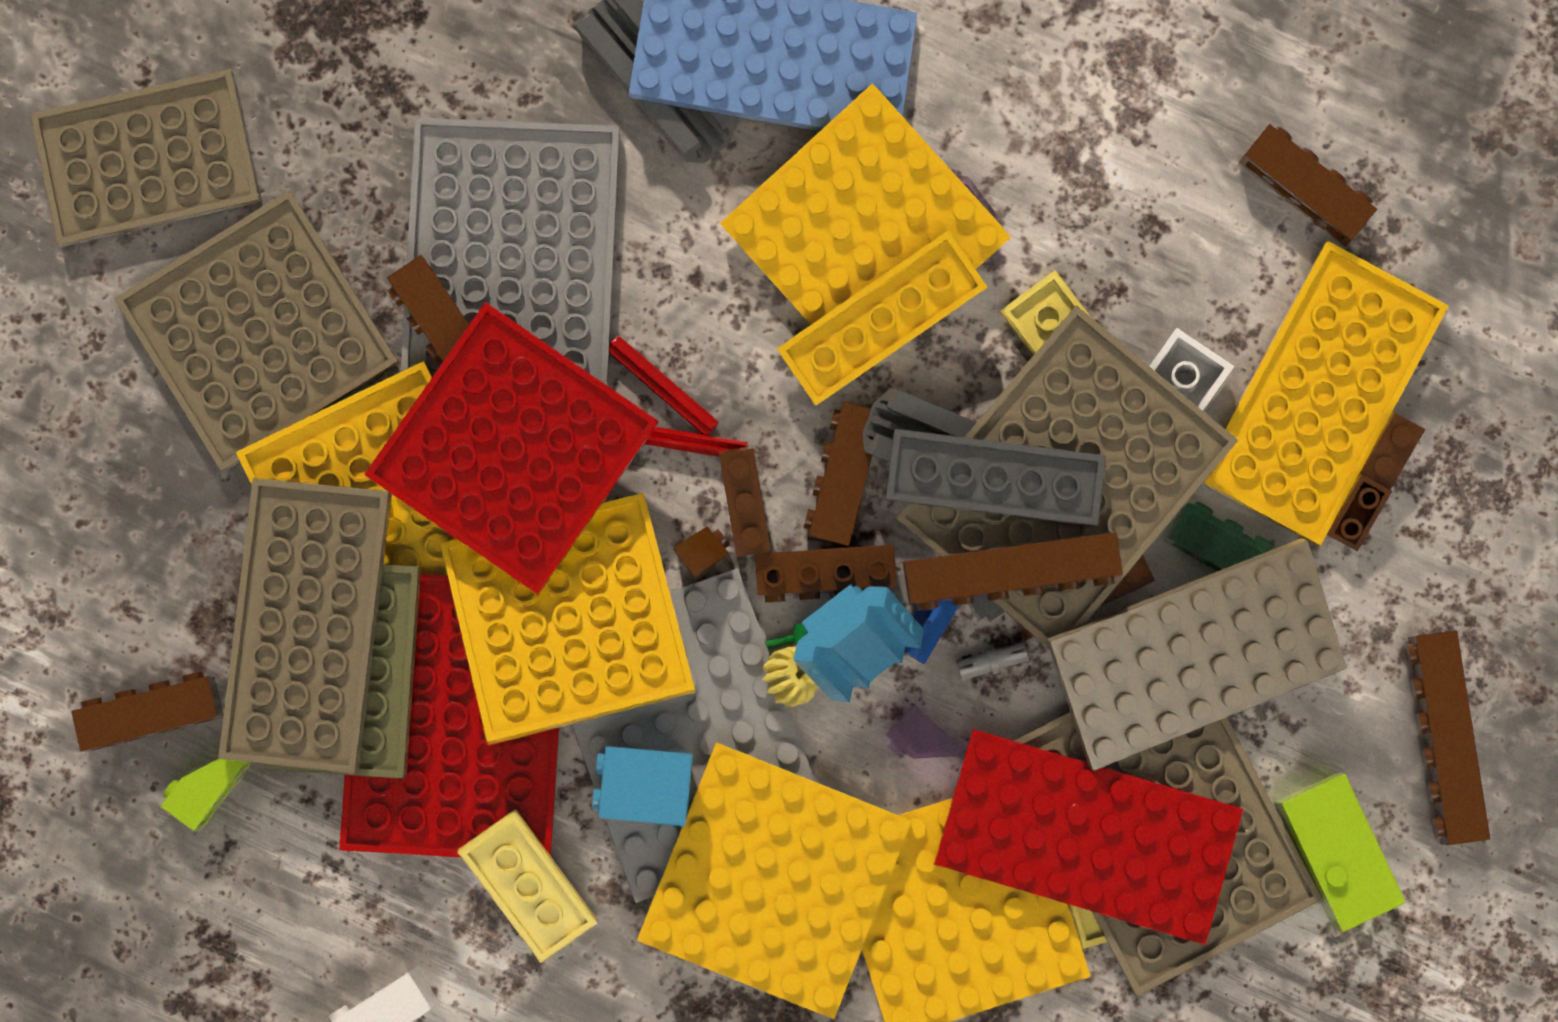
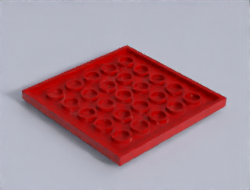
[364,302,659,595]

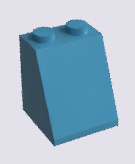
[592,746,693,826]

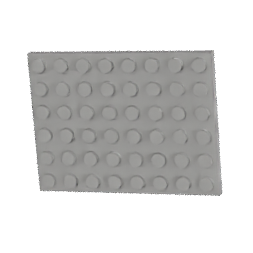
[401,117,620,386]
[572,568,816,903]

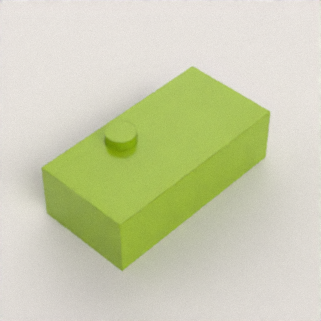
[1274,773,1406,932]

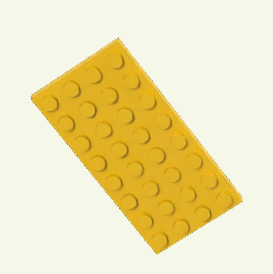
[1202,240,1449,547]

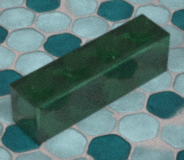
[1164,501,1275,572]

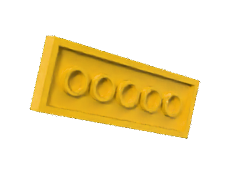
[777,230,988,406]

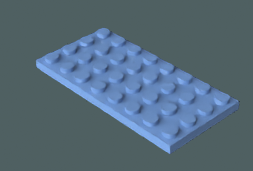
[628,0,917,132]

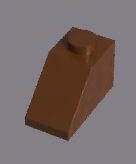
[673,526,730,581]

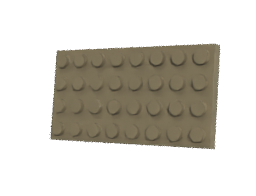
[218,478,392,774]
[1046,538,1347,771]

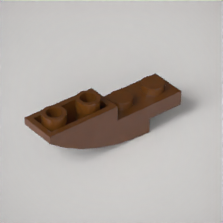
[1327,412,1426,552]

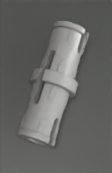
[956,640,1029,681]

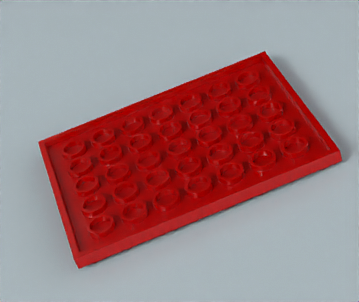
[339,574,560,857]

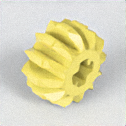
[761,646,819,707]

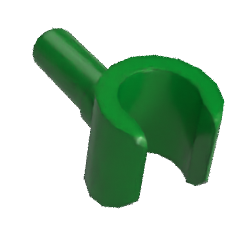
[765,624,807,649]

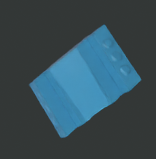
[794,585,924,703]

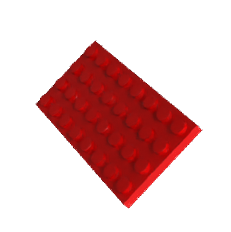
[933,729,1243,945]

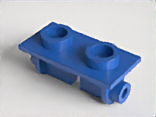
[904,600,959,665]

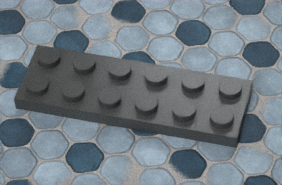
[886,429,1106,527]

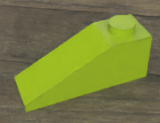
[160,758,252,831]

